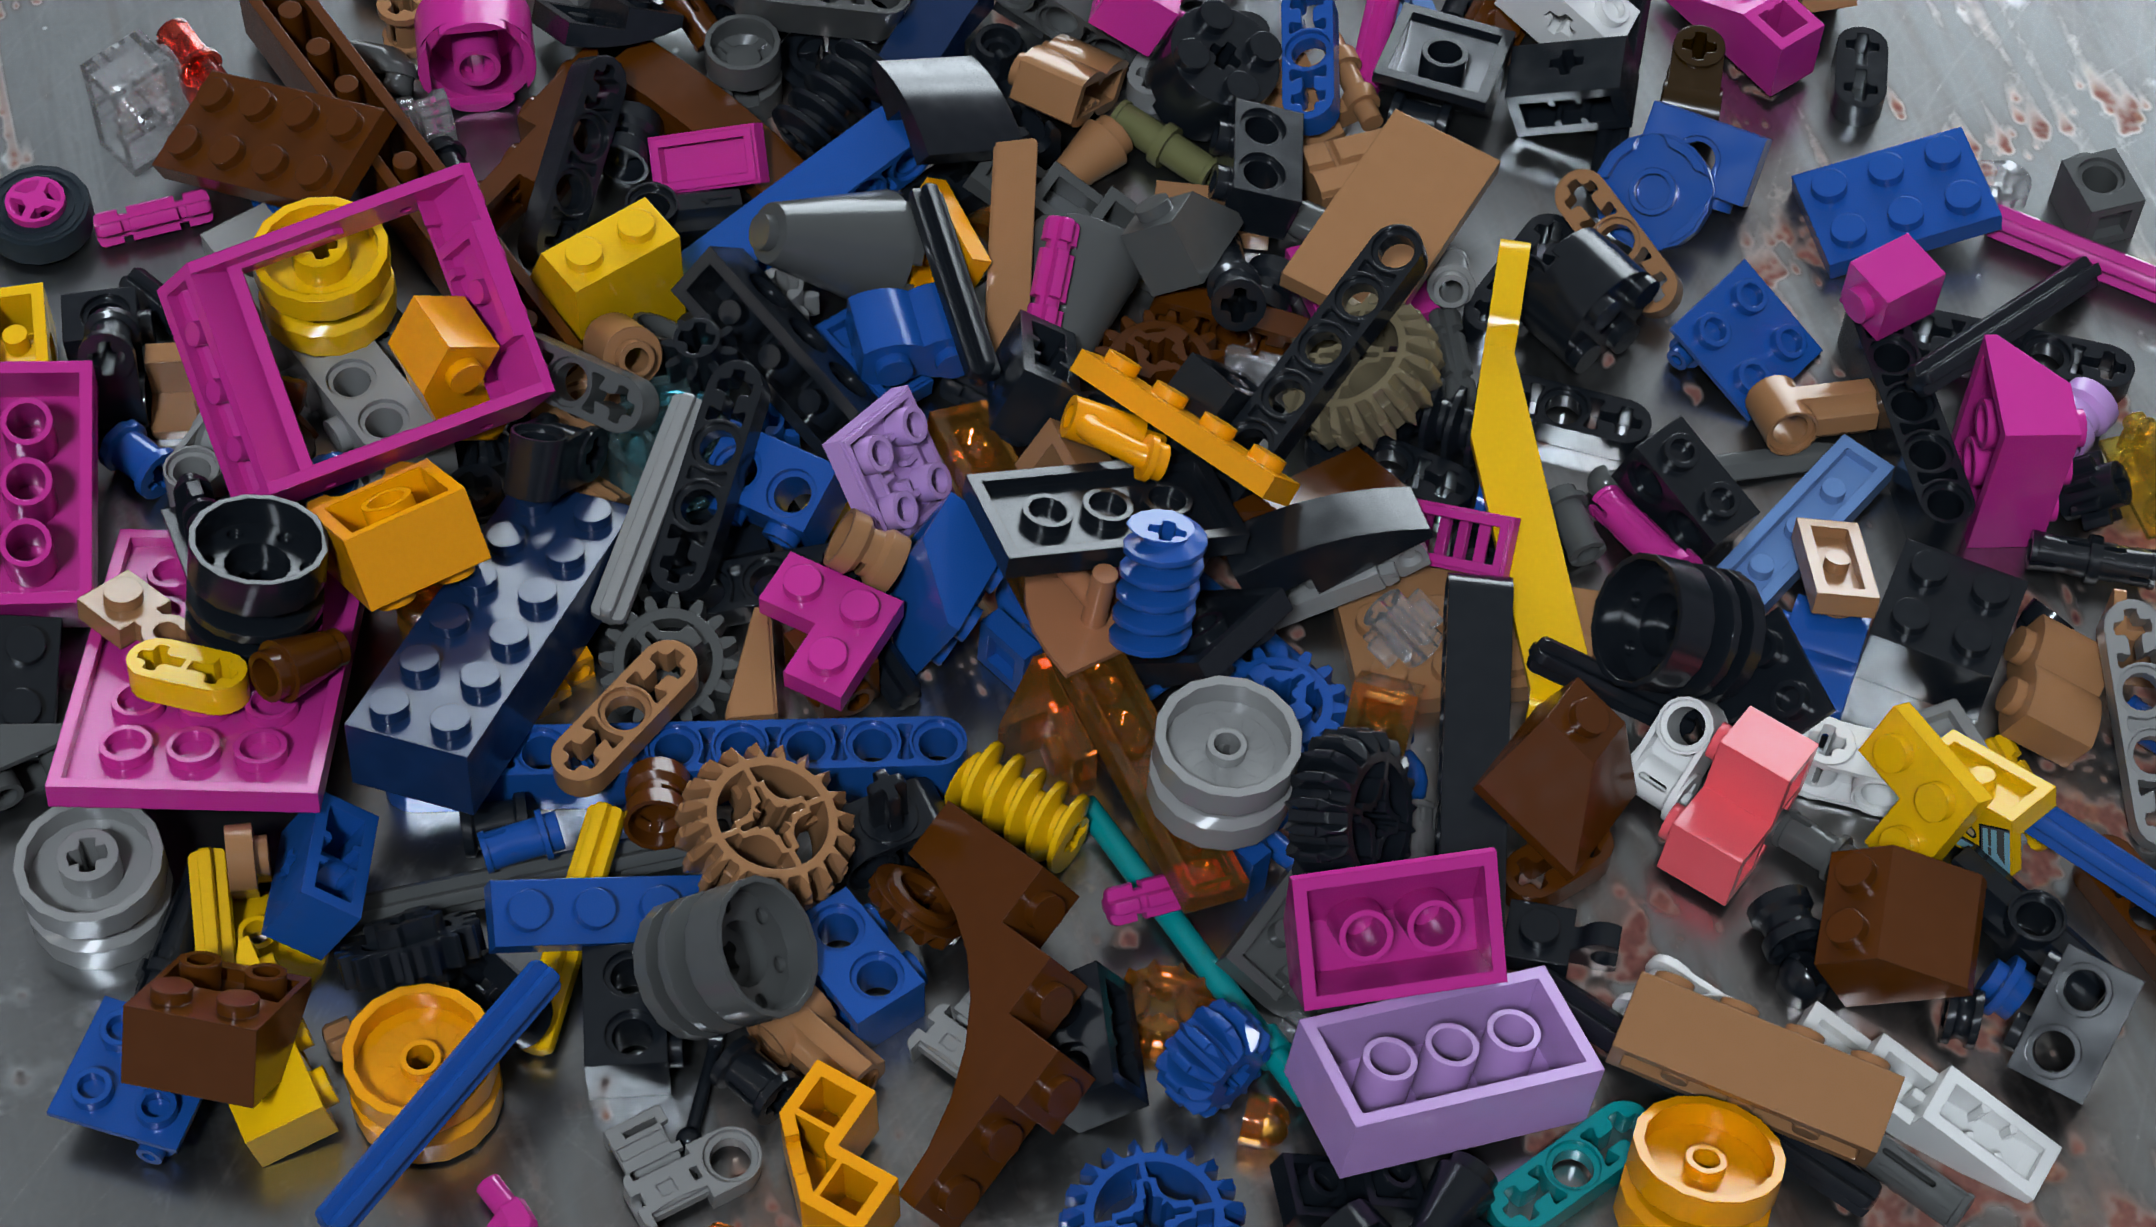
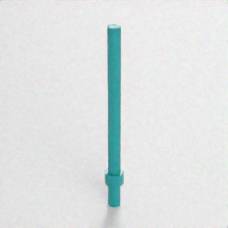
[1086,795,1302,1107]

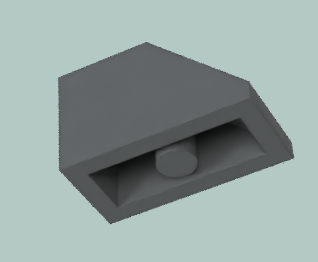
[1120,191,1244,297]

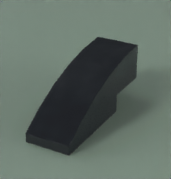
[1226,486,1434,594]

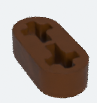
[1505,830,1614,907]

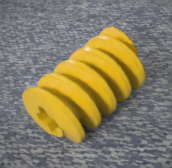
[945,740,1091,874]

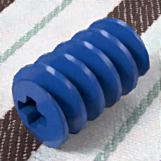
[1108,509,1208,658]

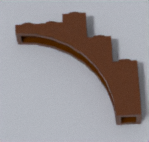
[899,800,1096,1227]

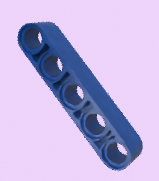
[681,106,928,276]

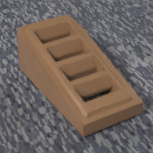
[725,607,779,720]

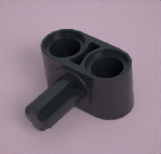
[841,768,945,890]

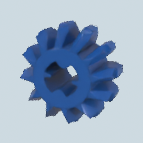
[1155,998,1272,1118]

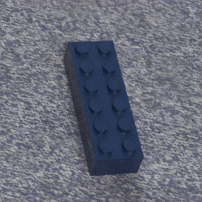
[344,491,630,815]

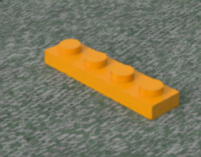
[1070,348,1301,506]

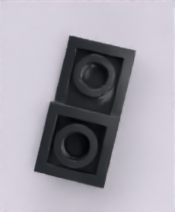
[1269,1152,1424,1227]

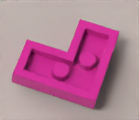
[759,551,904,711]

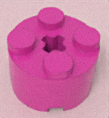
[414,0,536,112]

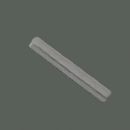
[590,392,702,626]

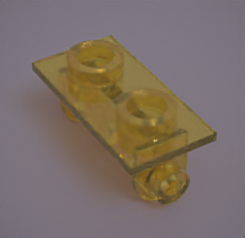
[2098,411,2156,540]

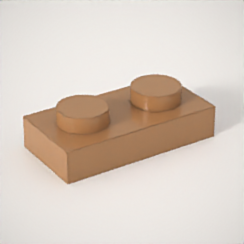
[1791,517,1880,619]

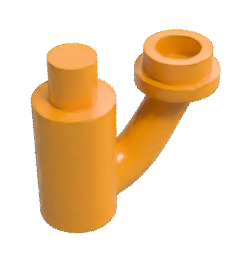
[1059,395,1171,482]

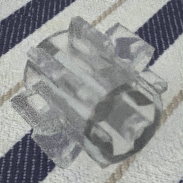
[1363,588,1443,669]

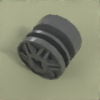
[633,875,818,1041]

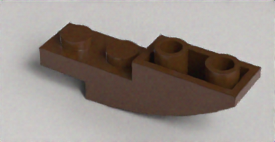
[477,47,600,237]

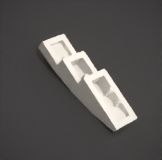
[1797,1001,2062,1204]

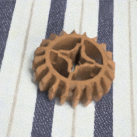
[674,742,856,911]

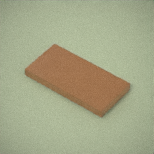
[1279,109,1501,305]

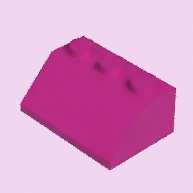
[1951,334,2087,548]
[1283,847,1508,1011]

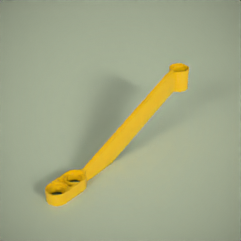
[1470,239,1588,721]

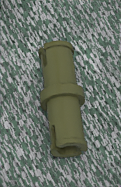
[1110,99,1217,185]

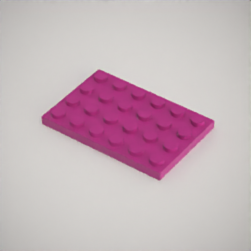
[45,529,365,813]

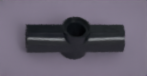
[1950,844,2113,1010]

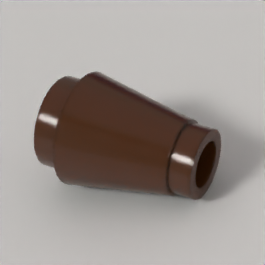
[248,628,351,703]

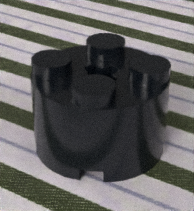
[1145,0,1282,142]
[1520,227,1660,374]

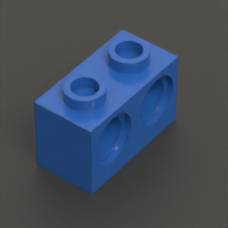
[704,419,847,550]
[805,887,928,1049]

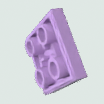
[822,385,956,537]

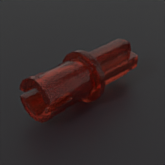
[156,17,227,91]

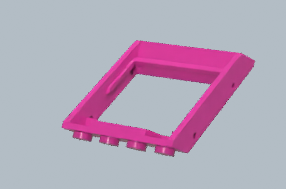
[156,162,556,502]

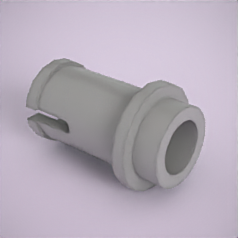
[1427,246,1475,308]

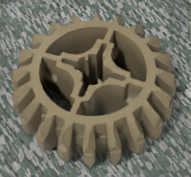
[1281,293,1446,451]

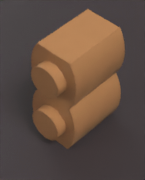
[1008,34,1129,128]
[1995,614,2105,768]

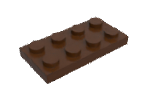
[152,70,397,207]

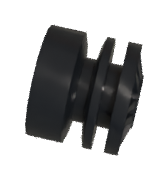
[185,494,328,668]
[1591,552,1767,703]

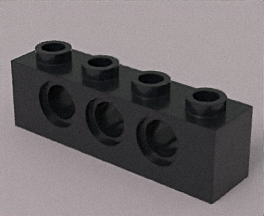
[671,246,878,461]

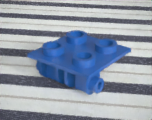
[1667,259,1823,422]
[46,996,203,1165]

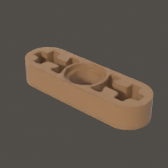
[1555,169,1683,319]
[551,640,699,797]

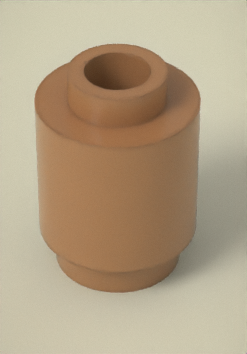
[583,312,662,381]

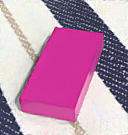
[647,123,770,193]

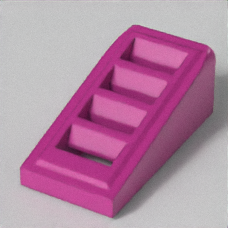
[1417,499,1521,577]

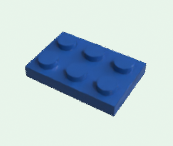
[1791,127,2002,279]

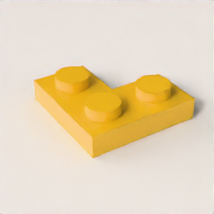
[1859,702,1994,861]

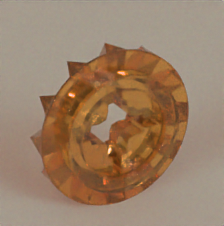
[1124,958,1216,1061]

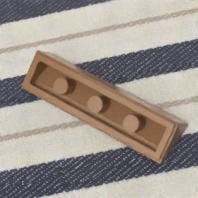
[985,138,1038,352]

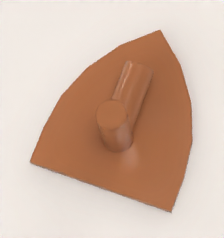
[1024,563,1124,678]

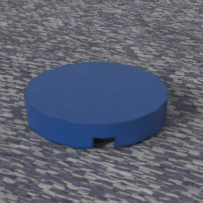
[1596,133,1715,252]

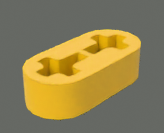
[126,638,251,716]

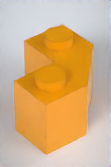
[388,295,507,441]
[779,1059,901,1227]

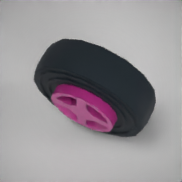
[0,165,95,265]

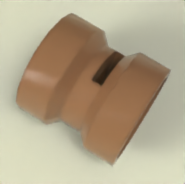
[823,508,912,593]

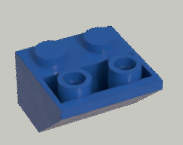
[885,491,1004,676]

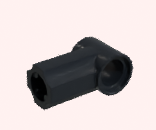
[625,182,743,245]

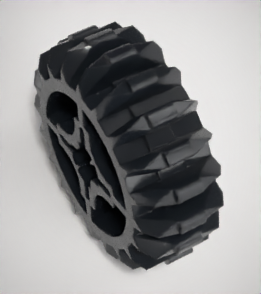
[1283,726,1417,875]

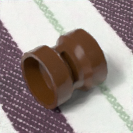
[623,756,691,850]

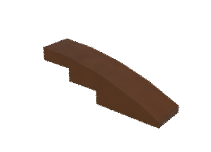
[615,40,804,199]

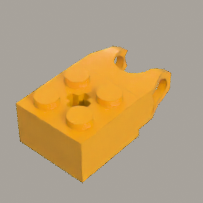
[306,458,492,612]

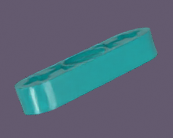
[1487,1100,1647,1227]

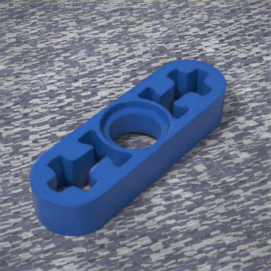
[1281,0,1340,136]

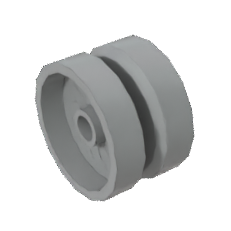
[1146,675,1302,851]
[12,807,177,970]

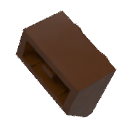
[121,951,312,1109]

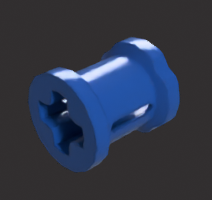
[98,419,174,499]

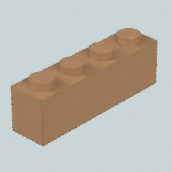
[1605,971,1905,1168]

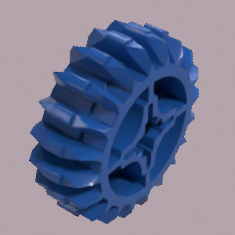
[1058,1137,1246,1227]

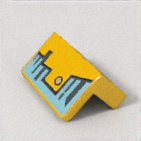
[1941,729,2056,876]

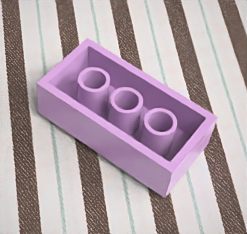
[1284,965,1605,1179]

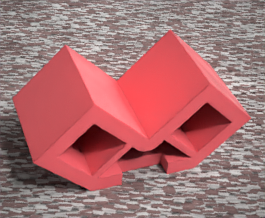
[1656,705,1819,906]

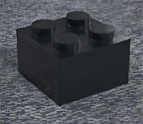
[1855,538,2029,721]

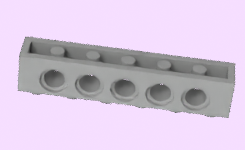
[200,202,459,486]

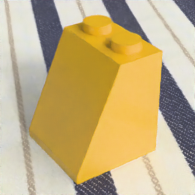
[530,197,686,346]

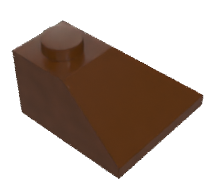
[1472,677,1637,881]

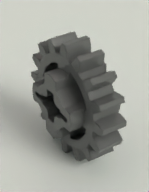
[598,594,739,722]

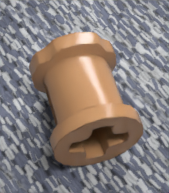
[376,0,422,59]

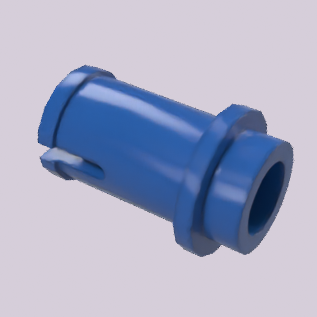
[477,808,566,874]

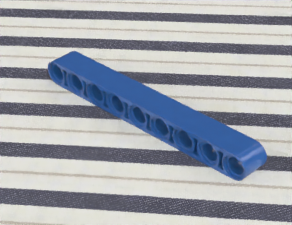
[386,716,968,813]

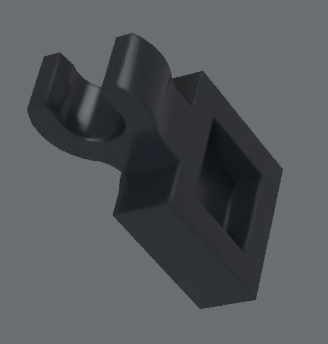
[1504,898,1622,978]

